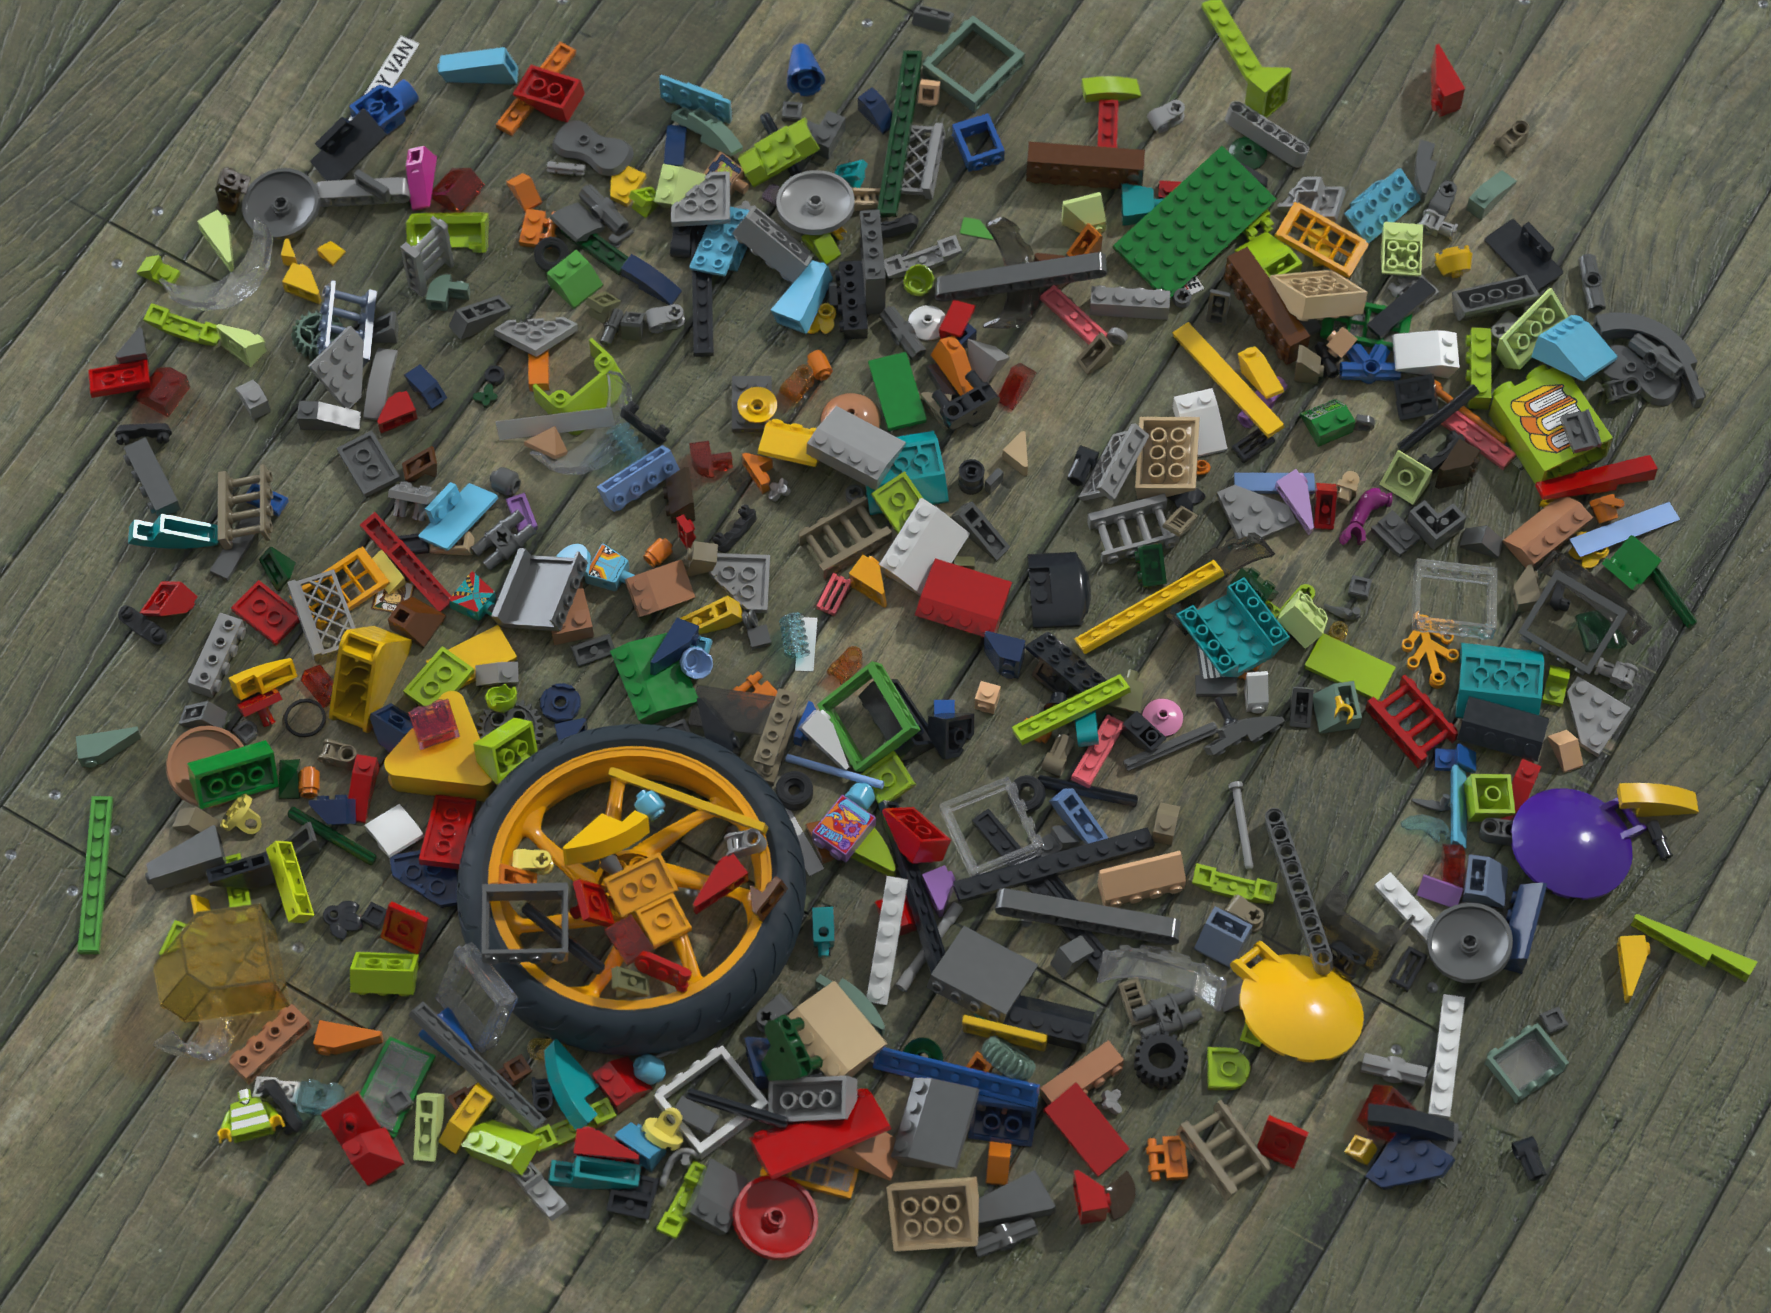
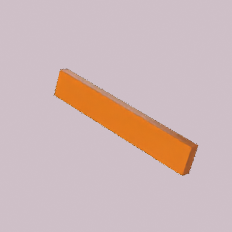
[496,42,576,136]

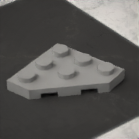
[671,171,730,227]
[494,317,578,357]
[308,326,364,409]
[1216,485,1297,547]
[709,553,770,613]
[1566,676,1630,757]

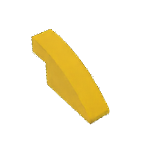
[1617,783,1699,817]
[562,811,650,865]

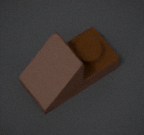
[402,446,437,482]
[750,876,788,922]

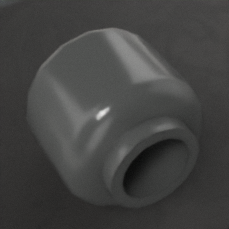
[490,467,521,496]

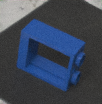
[952,113,1005,172]

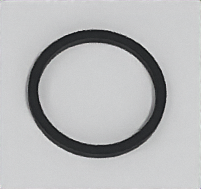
[284,699,326,737]

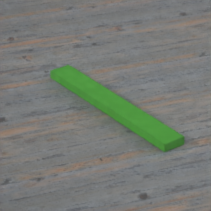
[77,796,113,954]

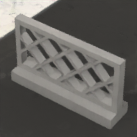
[901,123,946,199]
[1078,423,1150,501]
[287,569,355,661]

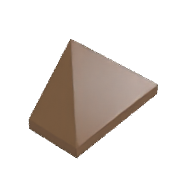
[524,426,568,459]

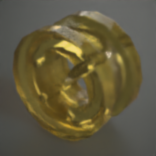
[1329,621,1348,641]

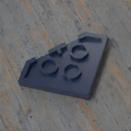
[390,850,457,908]
[1366,1133,1456,1190]

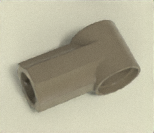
[1041,734,1074,777]

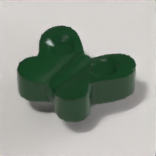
[473,384,498,408]

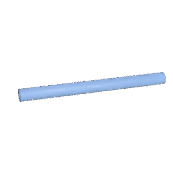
[785,754,884,789]

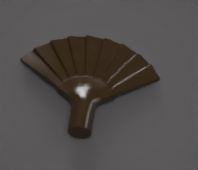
[1102,1171,1136,1220]

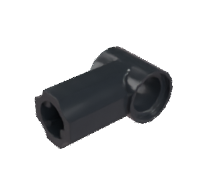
[1067,445,1099,486]
[1511,1136,1547,1181]

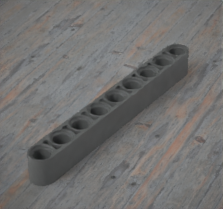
[934,252,1107,302]
[1265,808,1333,975]
[995,888,1181,945]

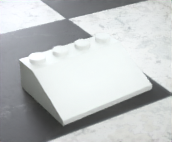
[879,498,970,596]

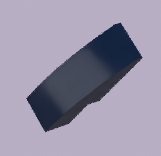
[664,125,687,168]
[621,254,682,305]

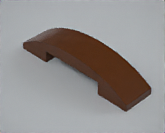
[447,1054,532,1111]

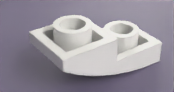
[252,1076,302,1105]

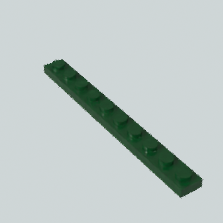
[877,51,923,217]

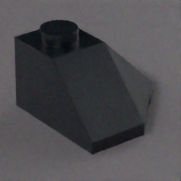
[928,713,974,760]

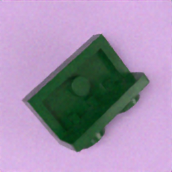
[1134,543,1167,588]
[1230,567,1279,604]

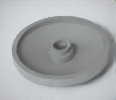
[776,170,855,235]

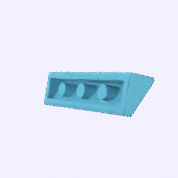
[1450,764,1467,850]

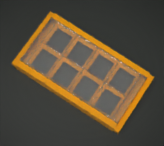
[759,1155,859,1200]

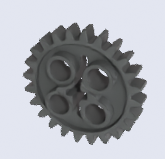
[477,700,544,744]

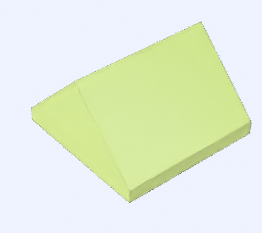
[1379,450,1433,505]

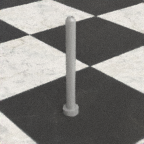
[1228,781,1253,870]

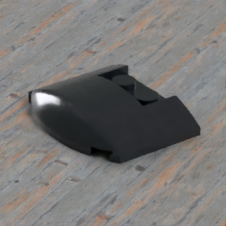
[1027,552,1091,629]

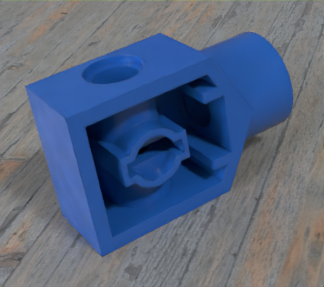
[349,79,419,134]

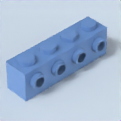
[597,445,680,512]

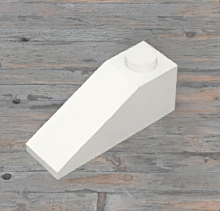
[798,710,849,770]

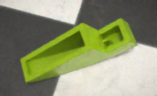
[850,827,896,877]

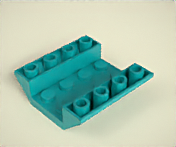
[865,431,949,515]
[1176,577,1290,677]
[1455,643,1544,719]

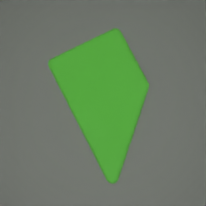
[960,217,993,240]

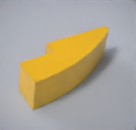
[228,658,298,700]

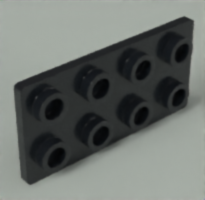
[310,108,387,181]
[1484,219,1564,291]
[1025,632,1107,695]

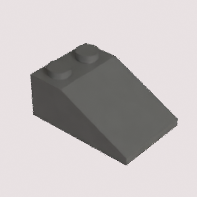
[682,1158,747,1236]

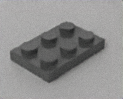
[732,376,772,432]
[337,431,400,498]

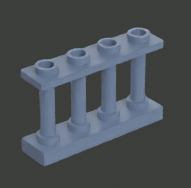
[317,280,377,367]

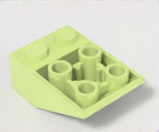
[1381,222,1423,277]

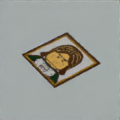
[371,579,415,612]

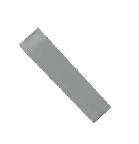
[1225,101,1309,167]
[315,177,410,207]

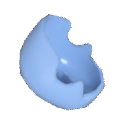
[679,647,713,679]

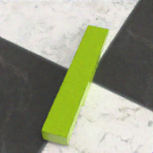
[1631,914,1757,982]

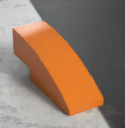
[528,349,550,392]

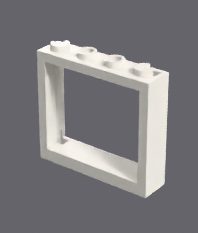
[654,1045,768,1160]

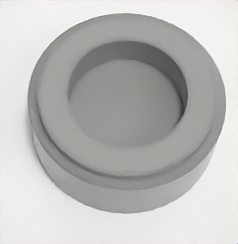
[1107,328,1128,345]

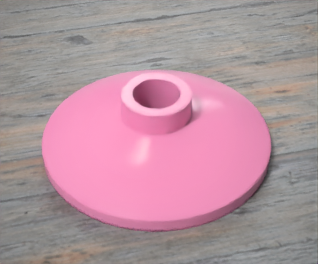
[1142,699,1183,737]

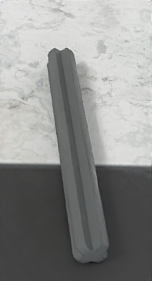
[1123,722,1218,771]

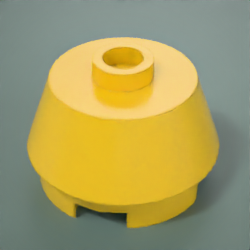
[1434,245,1473,278]

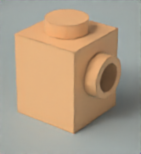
[918,79,941,106]
[1327,326,1357,358]
[974,681,1001,714]

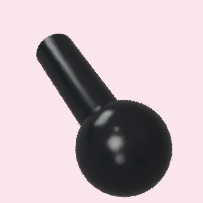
[1214,696,1238,726]

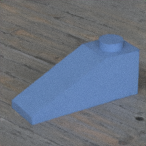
[1049,788,1108,844]

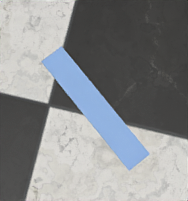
[1569,502,1680,557]

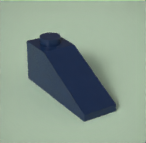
[650,618,701,675]

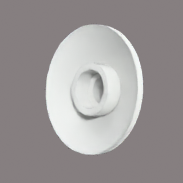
[908,306,946,341]

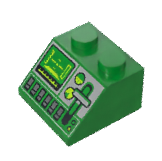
[1300,399,1356,447]

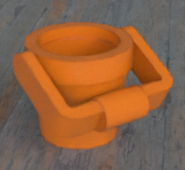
[1589,494,1624,524]

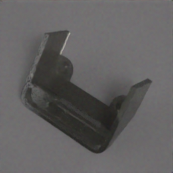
[1312,870,1416,972]

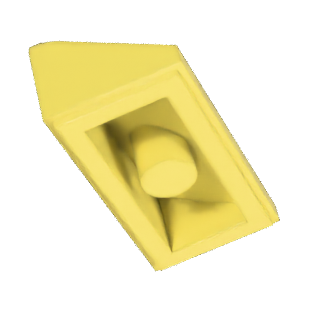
[372,550,406,595]

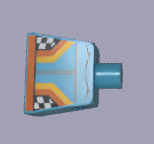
[585,543,635,591]

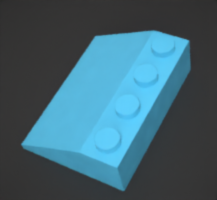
[1531,315,1618,381]

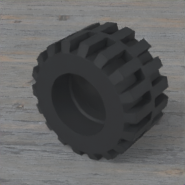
[1134,1031,1189,1090]

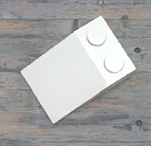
[1392,330,1460,378]
[1173,388,1227,457]

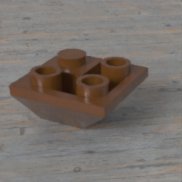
[388,596,446,648]

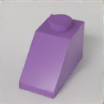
[922,865,955,918]

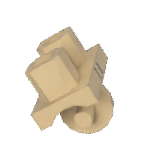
[1337,471,1360,506]

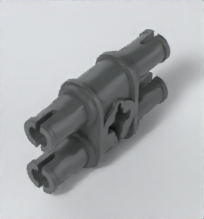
[471,509,537,571]
[1132,989,1203,1039]

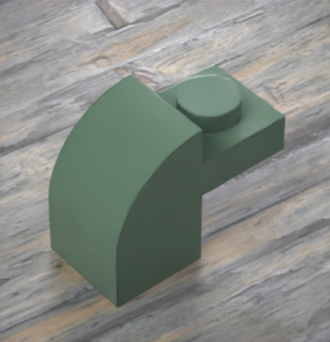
[426,274,471,311]

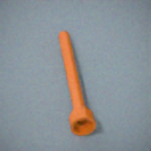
[1435,379,1507,444]

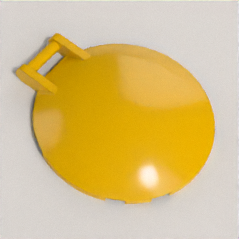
[1230,941,1364,1062]

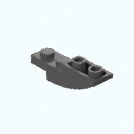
[1203,716,1285,756]

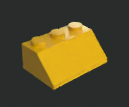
[757,419,819,467]

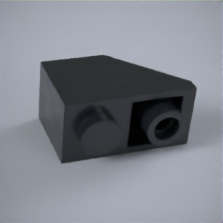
[1121,711,1166,752]

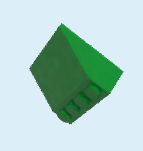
[610,633,698,725]

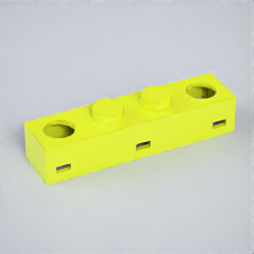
[266,841,315,923]

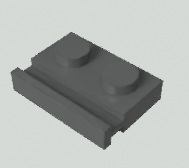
[1560,409,1602,454]
[1371,510,1421,558]

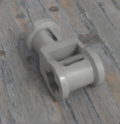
[1418,209,1459,241]
[1595,657,1639,690]

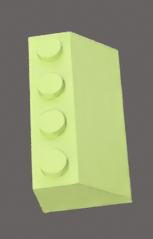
[1496,288,1569,369]

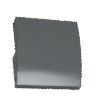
[550,203,605,242]

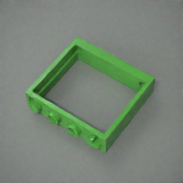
[817,661,920,773]

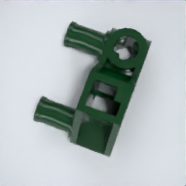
[761,1015,823,1081]

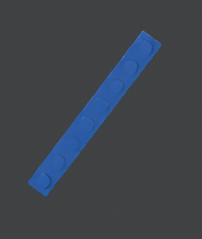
[873,1047,1040,1108]

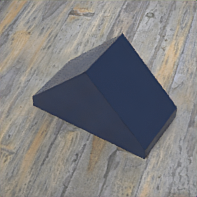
[555,718,588,740]

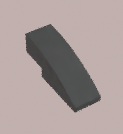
[1414,140,1437,203]

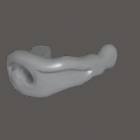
[660,1148,700,1188]

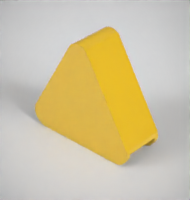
[329,626,412,733]
[384,691,497,802]

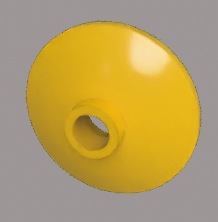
[737,387,777,423]

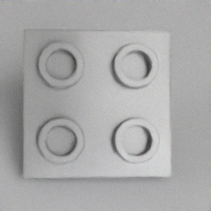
[388,482,437,521]

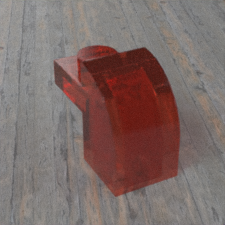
[689,441,733,478]

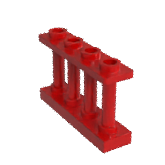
[1365,675,1458,769]

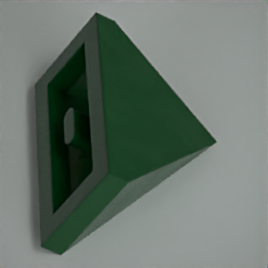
[259,547,296,591]
[279,759,301,799]

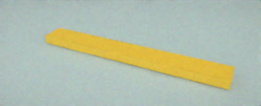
[1172,322,1284,438]
[1074,560,1225,655]
[608,767,768,834]

